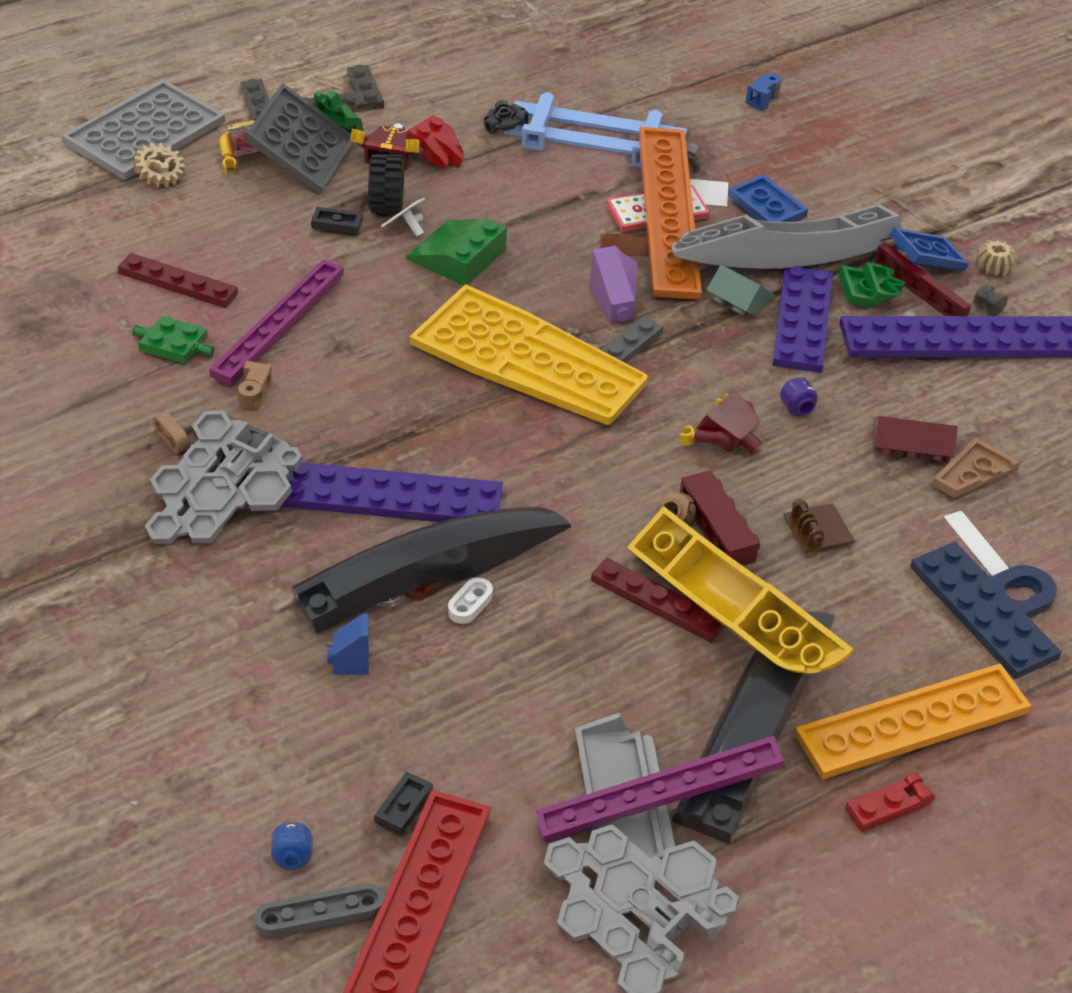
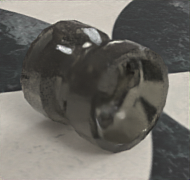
[973,284,1008,316]

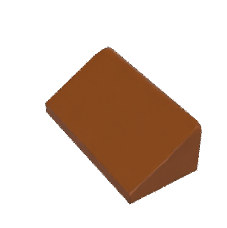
[600,233,648,256]

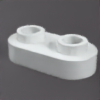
[448,578,493,624]

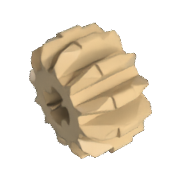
[975,239,1017,278]

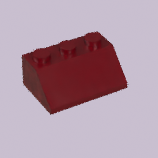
[872,416,958,462]

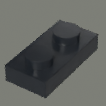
[311,207,363,235]
[374,771,433,836]

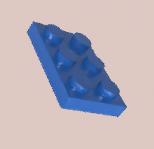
[728,174,808,222]
[890,227,970,271]

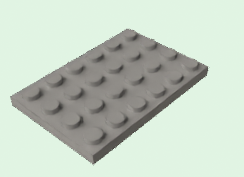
[62,79,226,181]

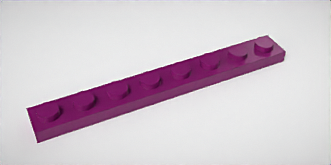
[209,259,344,385]
[536,736,785,843]

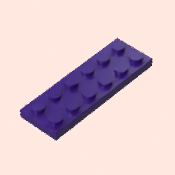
[772,266,833,373]

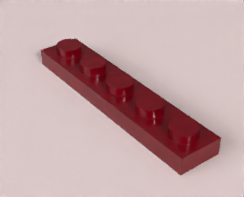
[875,242,971,316]
[118,253,238,308]
[591,557,725,643]

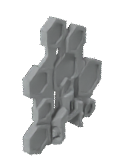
[145,411,303,544]
[544,824,739,993]

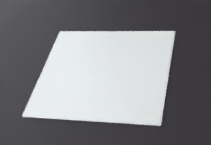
[690,179,728,206]

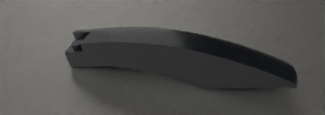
[291,506,571,634]
[672,611,835,844]

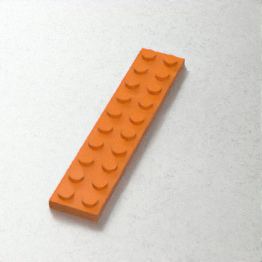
[638,127,702,300]

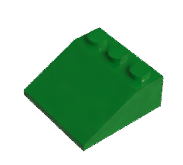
[406,219,507,286]

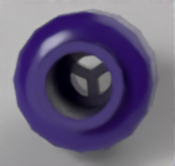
[780,378,818,416]

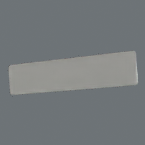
[944,511,1009,576]

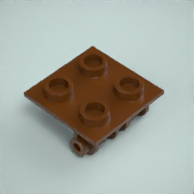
[783,499,855,553]

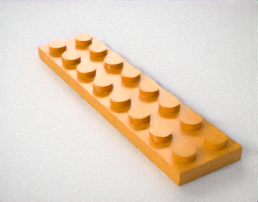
[794,663,1031,780]

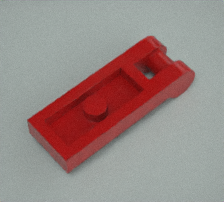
[845,772,935,832]

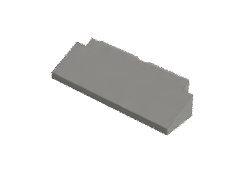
[575,712,676,860]

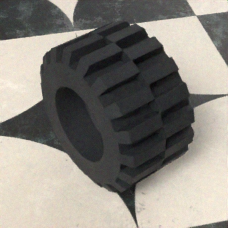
[368,154,404,214]

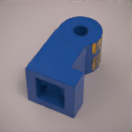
[745,73,782,111]

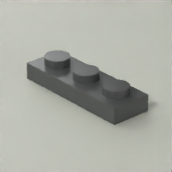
[601,316,663,363]

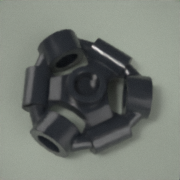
[484,100,529,134]

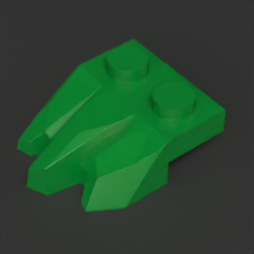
[314,90,364,133]
[838,262,905,307]

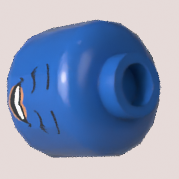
[271,821,313,869]

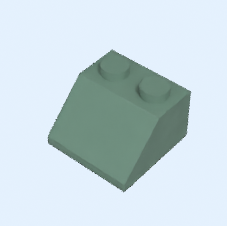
[707,265,776,316]

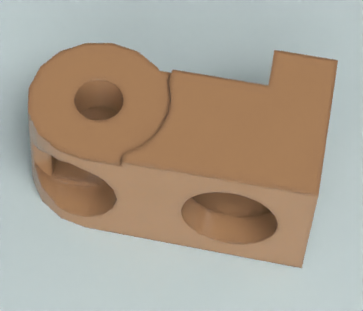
[238,361,273,411]

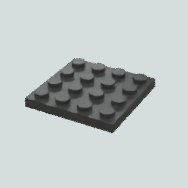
[243,82,353,194]

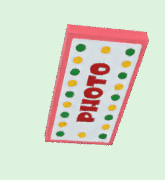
[606,185,709,233]

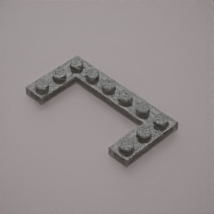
[240,65,384,121]

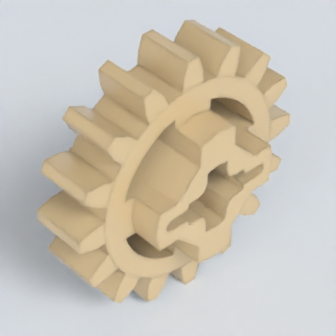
[133,143,185,188]

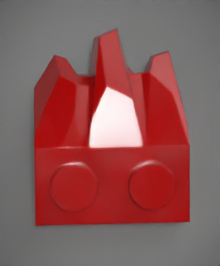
[406,115,464,169]

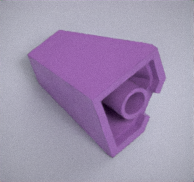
[589,246,638,324]

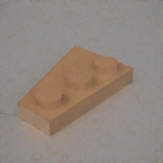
[932,437,1020,498]

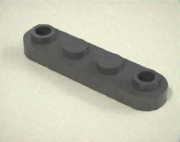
[254,883,384,937]

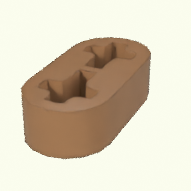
[153,412,190,454]

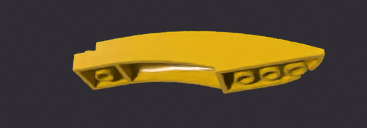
[627,506,855,674]

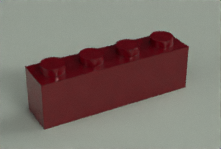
[680,470,760,566]

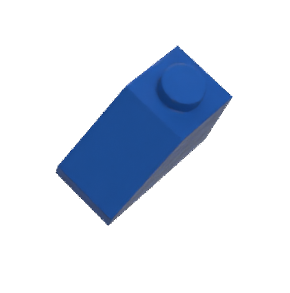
[327,614,369,675]

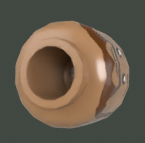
[657,492,696,525]

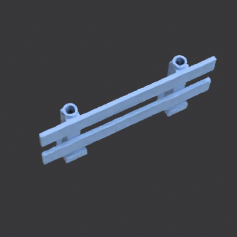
[503,92,687,167]

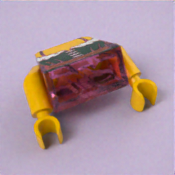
[219,120,259,175]

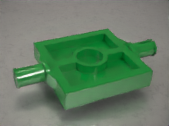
[132,316,215,364]

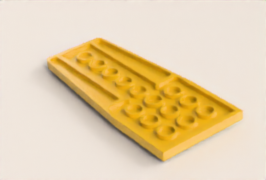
[410,284,647,425]

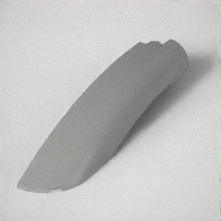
[672,204,901,269]

